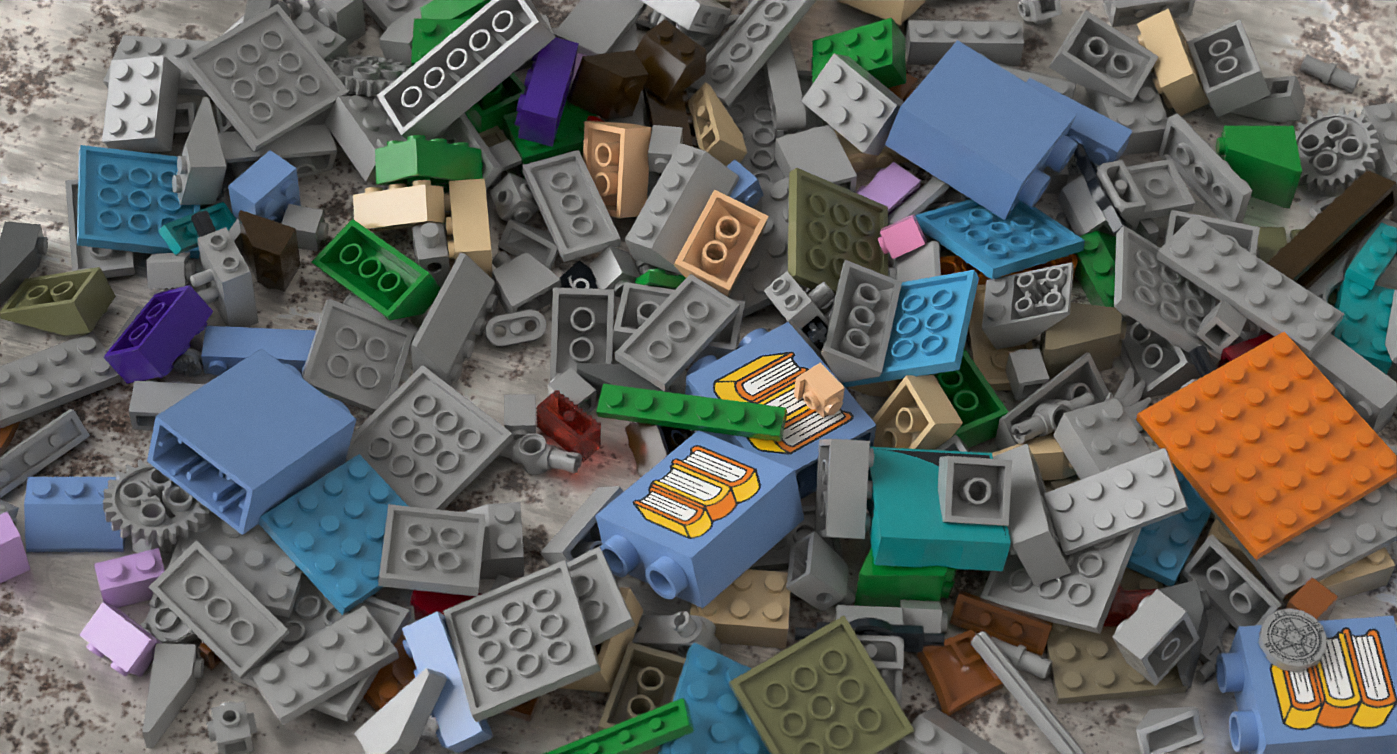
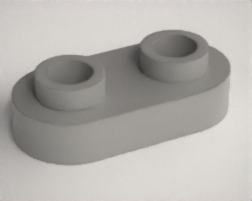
[485,310,546,347]

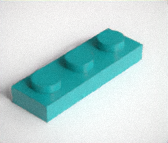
[158,201,237,256]
[1344,222,1397,290]

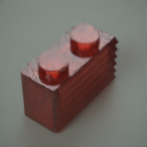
[536,390,601,462]

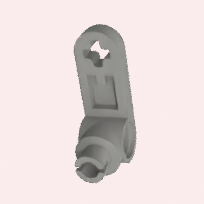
[632,611,723,658]

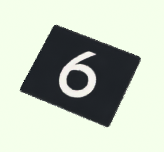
[560,260,598,289]

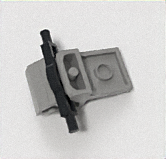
[1058,144,1196,237]
[795,605,945,707]

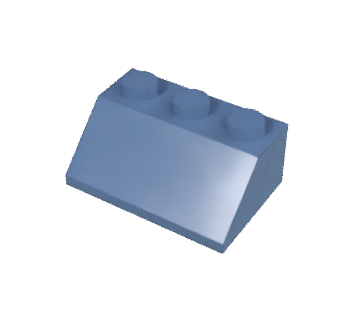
[24,477,126,552]

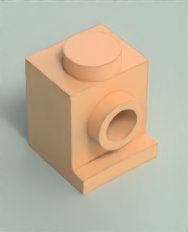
[794,362,845,418]

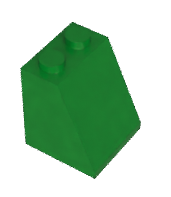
[1215,126,1302,208]
[854,547,957,608]

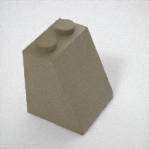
[1039,302,1127,382]

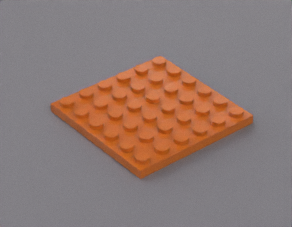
[1136,332,1397,560]

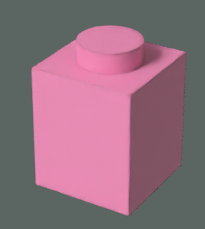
[878,214,927,259]

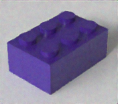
[515,37,579,147]
[103,285,213,384]

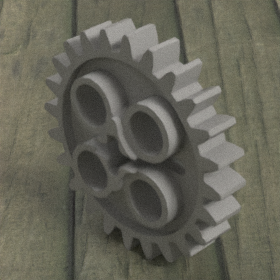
[325,54,410,97]
[1295,107,1381,193]
[103,460,210,547]

